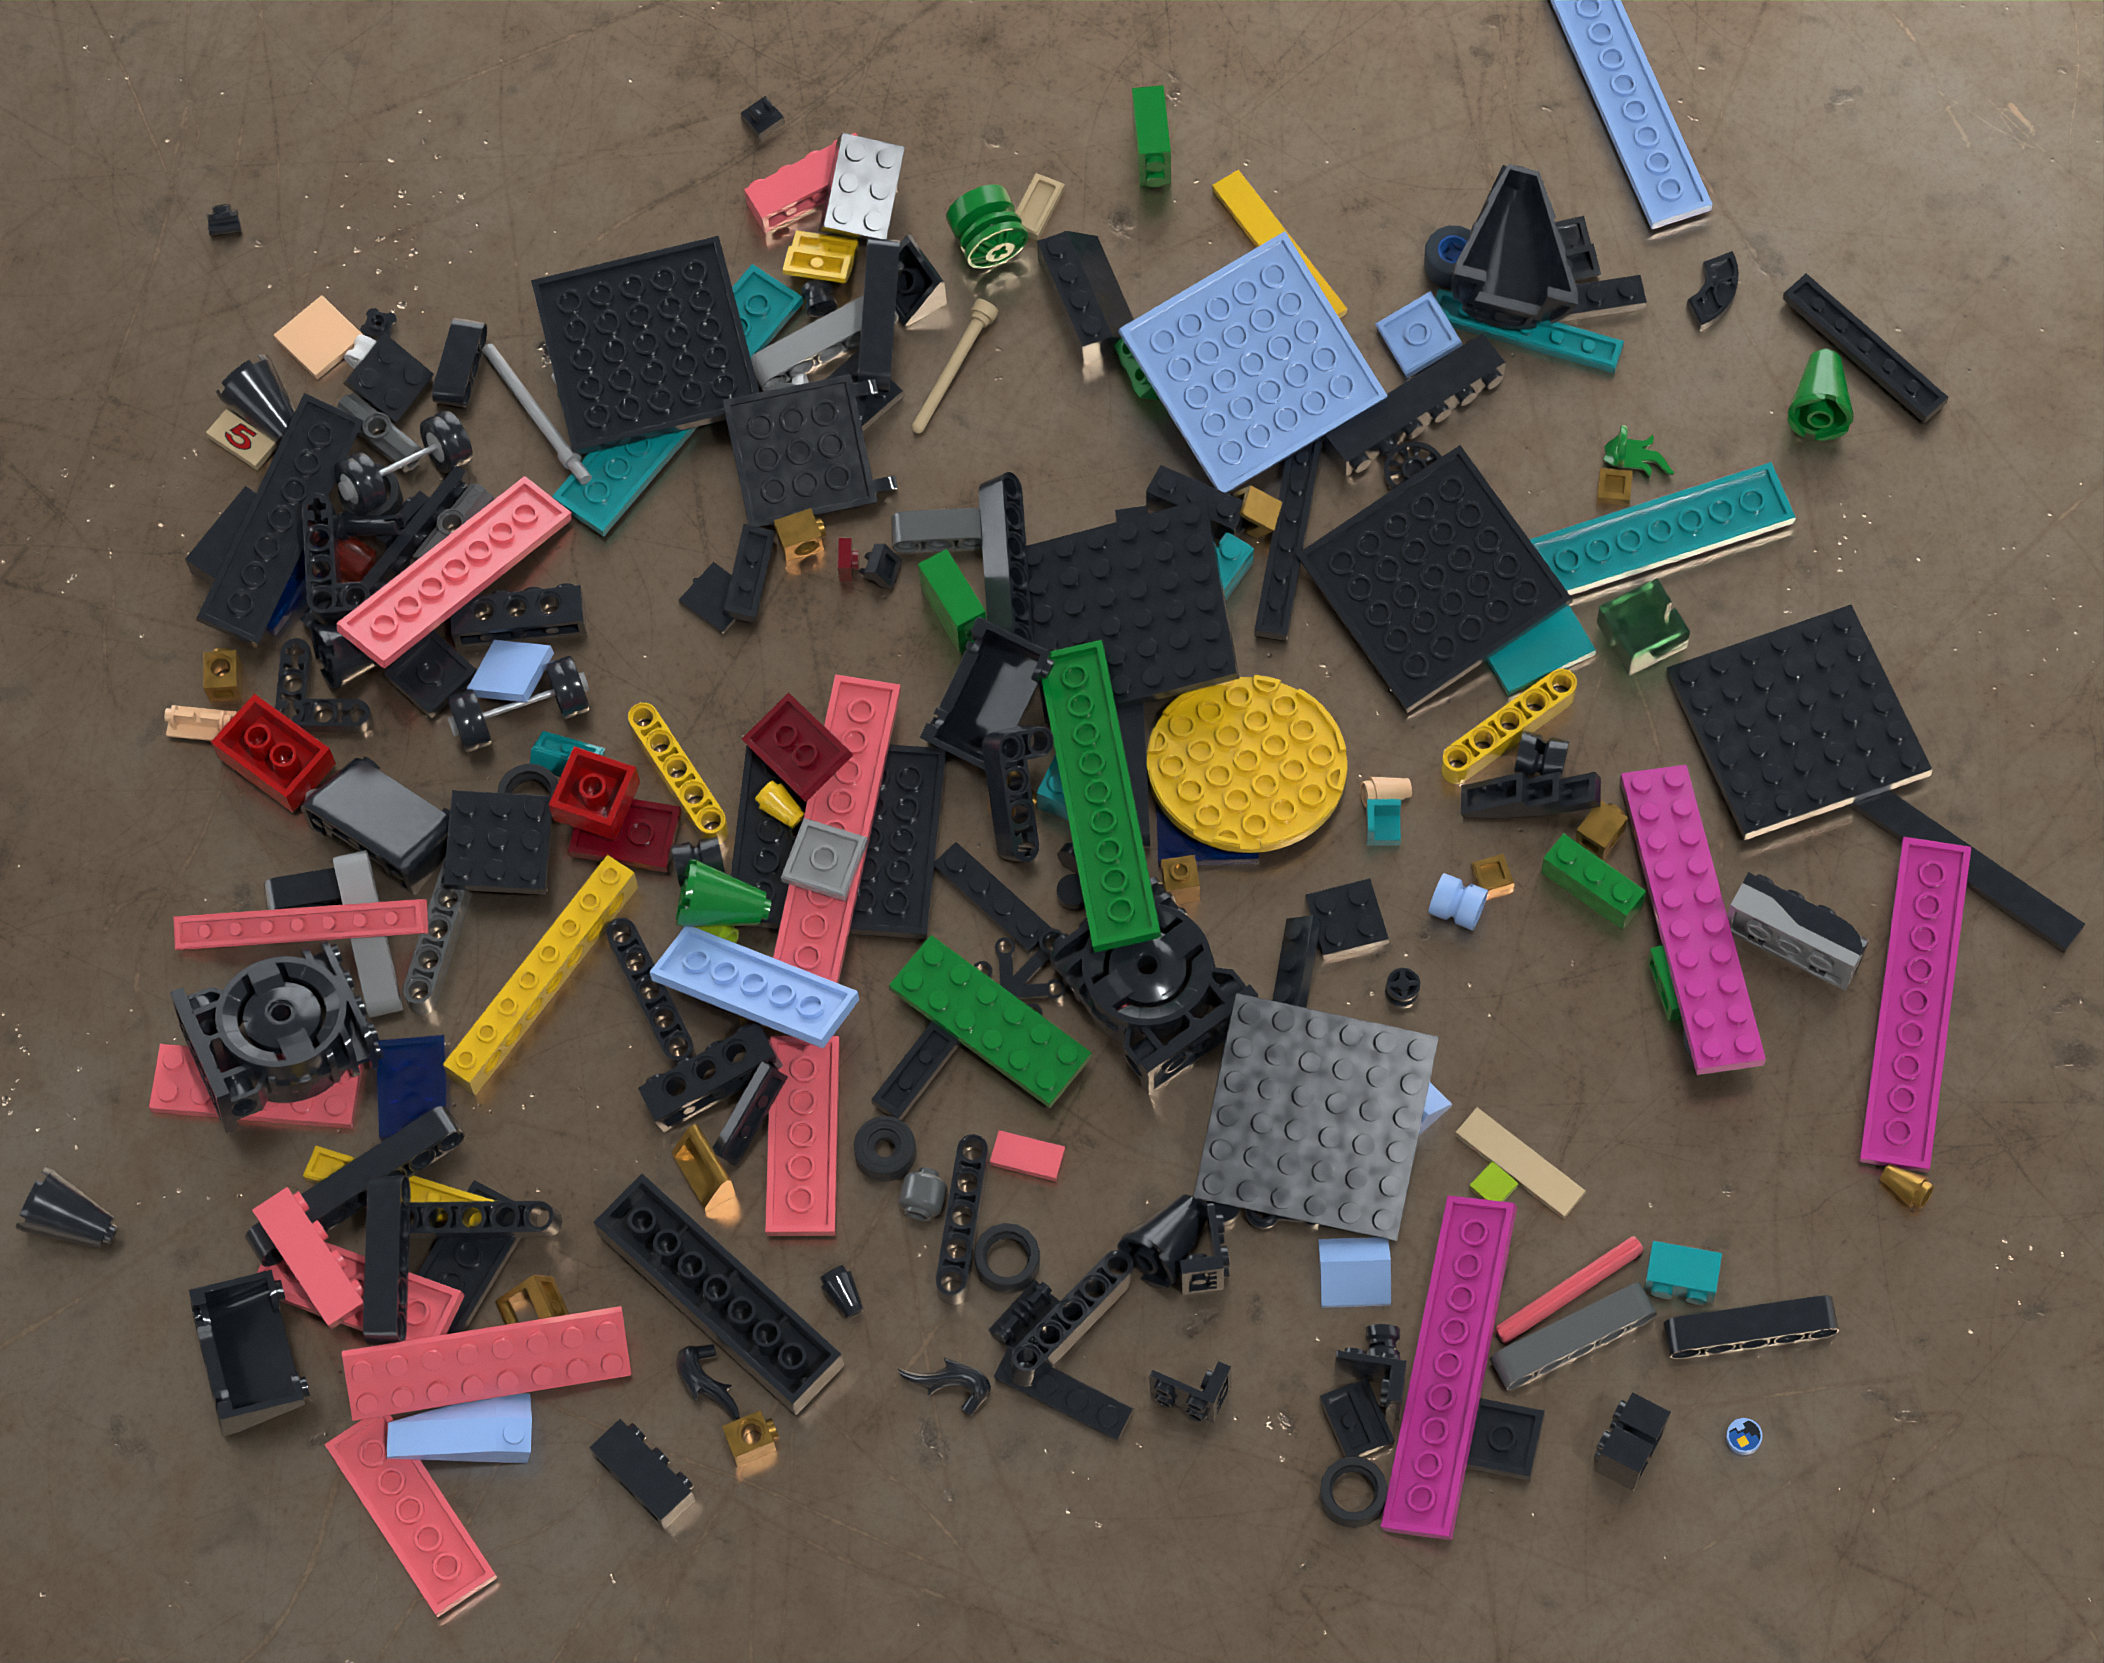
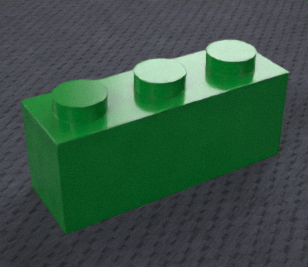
[1541,833,1646,930]

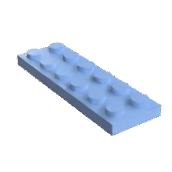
[650,926,859,1048]

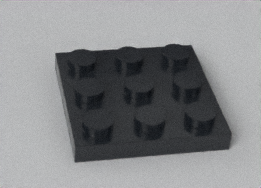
[443,790,552,895]

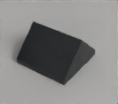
[895,235,947,326]

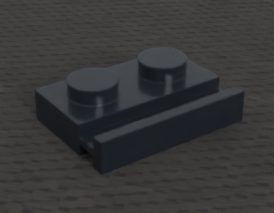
[1319,1377,1395,1458]

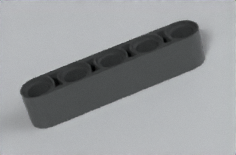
[403,858,473,1015]
[1490,1283,1657,1390]

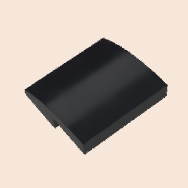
[1555,216,1601,281]

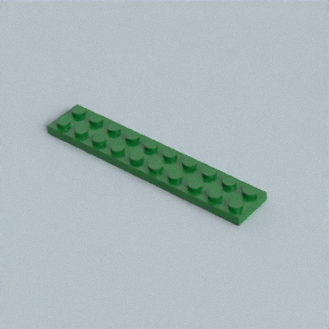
[1041,640,1162,952]

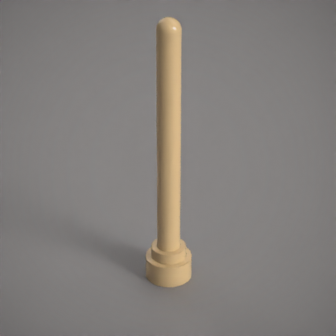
[912,299,998,434]

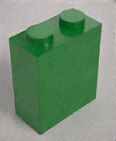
[1132,85,1171,187]
[918,549,986,653]

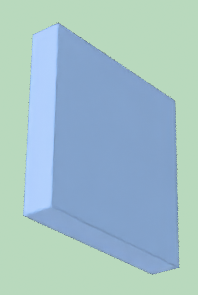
[1375,291,1463,379]
[467,640,554,702]

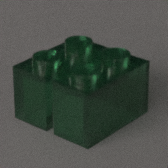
[1596,578,1690,676]

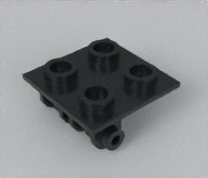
[988,1279,1079,1348]

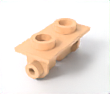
[164,705,237,741]

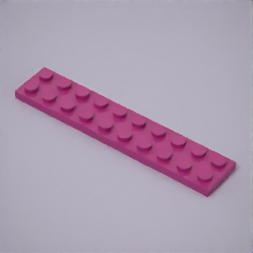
[1620,765,1766,1075]
[1859,837,1971,1173]
[1381,1195,1517,1540]

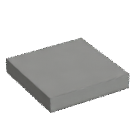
[781,818,868,902]

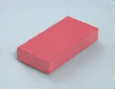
[990,1130,1065,1182]

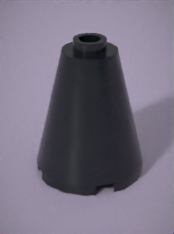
[216,354,296,445]
[311,623,379,689]
[16,1167,118,1248]
[1117,1194,1207,1289]

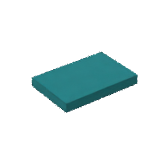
[1487,605,1596,696]

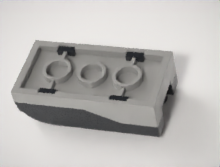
[1727,872,1869,991]

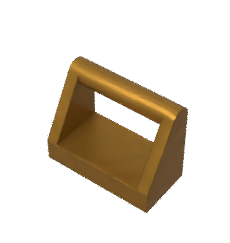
[671,1124,736,1212]
[495,1275,569,1325]

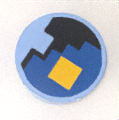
[1726,1418,1762,1456]

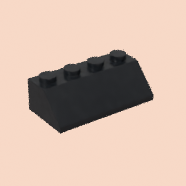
[1037,231,1134,365]

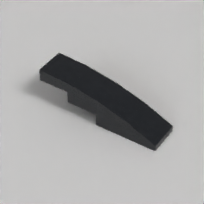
[1461,771,1601,818]

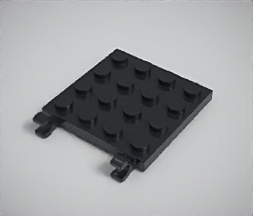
[722,374,898,527]

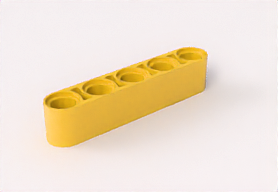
[1441,669,1577,784]
[628,702,728,844]

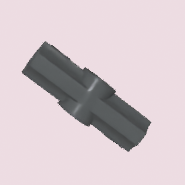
[337,393,423,472]
[412,483,494,561]

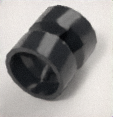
[1514,731,1570,776]
[671,836,725,888]

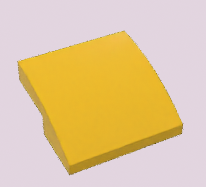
[782,230,859,283]

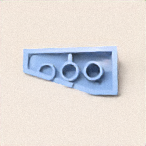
[386,1393,532,1463]

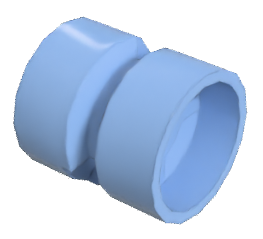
[1428,873,1489,931]

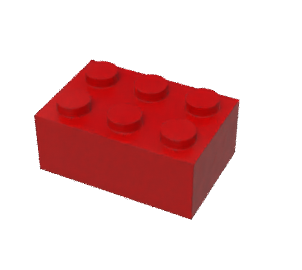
[211,693,336,813]

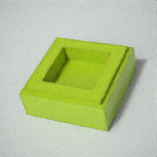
[1469,1161,1518,1202]

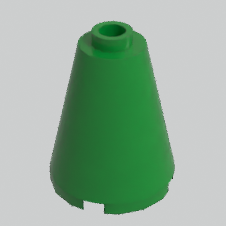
[1787,349,1854,441]
[676,859,771,926]

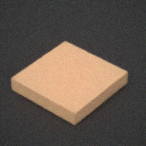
[274,295,363,380]

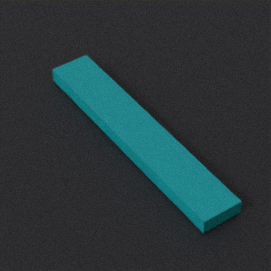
[1435,289,1624,373]

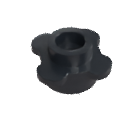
[360,308,397,341]

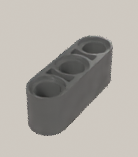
[891,508,982,553]

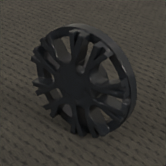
[1384,441,1442,491]

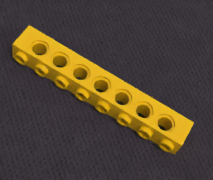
[443,855,638,1096]

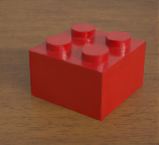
[549,746,640,841]

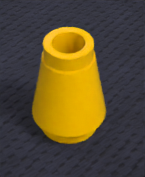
[755,780,805,829]

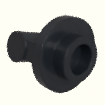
[206,204,242,236]

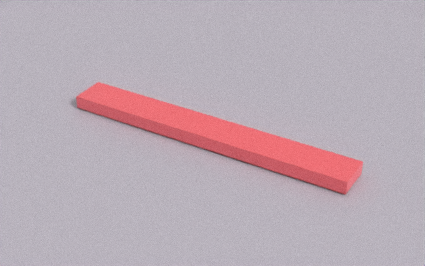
[173,899,428,950]

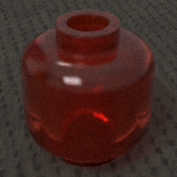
[339,537,377,582]

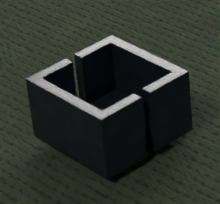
[1594,1392,1671,1491]

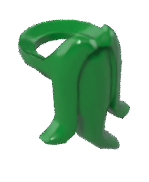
[1603,425,1674,477]

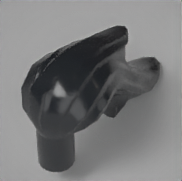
[676,1344,740,1421]
[898,1357,991,1416]

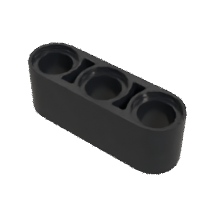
[432,318,488,408]
[264,868,343,910]

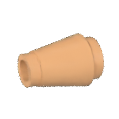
[1360,777,1412,808]

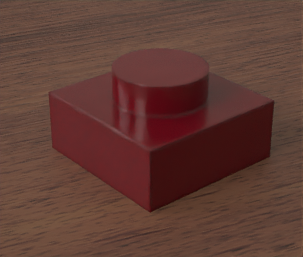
[837,538,859,582]

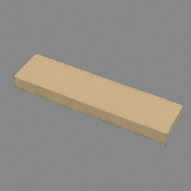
[1455,1107,1586,1220]

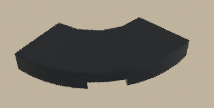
[1687,251,1739,331]

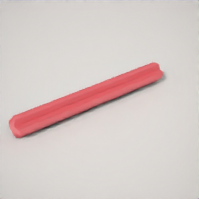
[1495,1236,1644,1344]

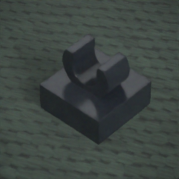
[740,96,785,140]
[859,543,902,588]

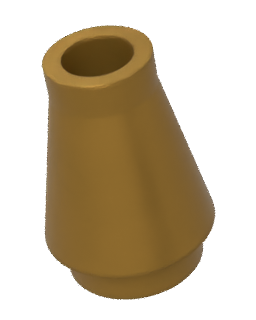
[1880,1164,1935,1209]

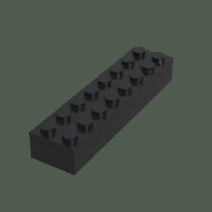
[593,1173,845,1415]

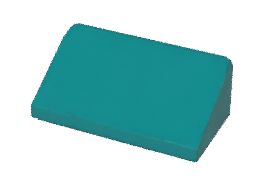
[530,731,605,777]

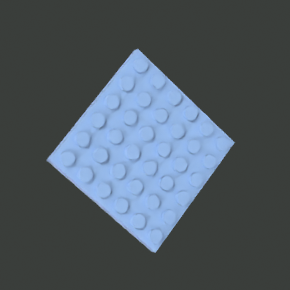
[1118,231,1387,493]

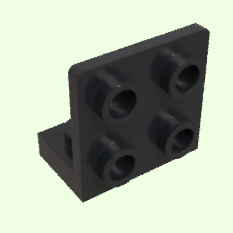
[1180,1203,1230,1295]
[1335,1347,1407,1420]
[1149,1361,1231,1423]

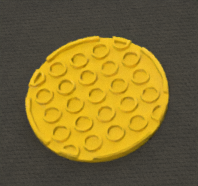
[1147,675,1347,853]

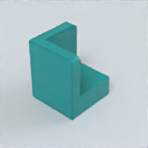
[1366,799,1401,846]

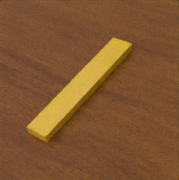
[1212,170,1347,319]
[303,1146,495,1228]

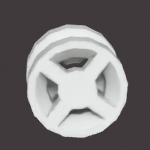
[344,335,376,369]

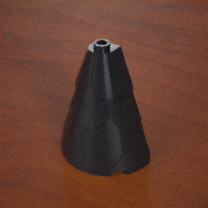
[1451,164,1579,330]

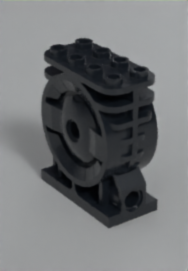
[1050,876,1258,1095]
[170,940,383,1134]

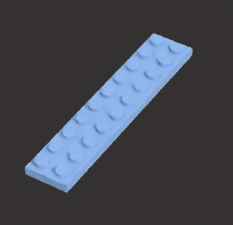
[1550,0,1713,229]

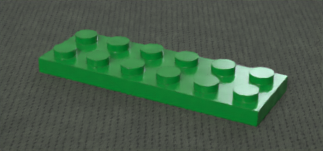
[889,935,1092,1108]

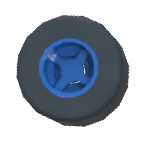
[1424,225,1471,289]

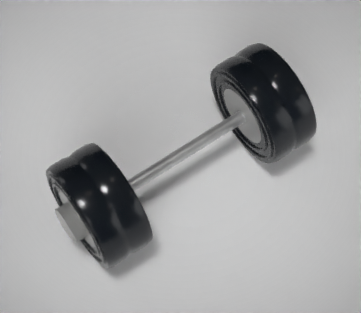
[334,410,473,515]
[448,656,590,753]

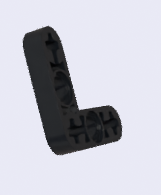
[275,638,373,733]

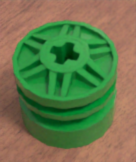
[946,184,1029,269]

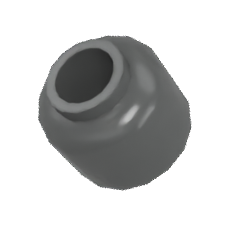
[898,1167,947,1221]

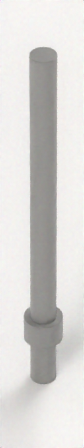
[482,343,592,485]

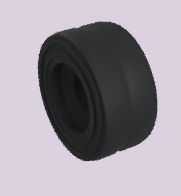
[854,1116,917,1182]

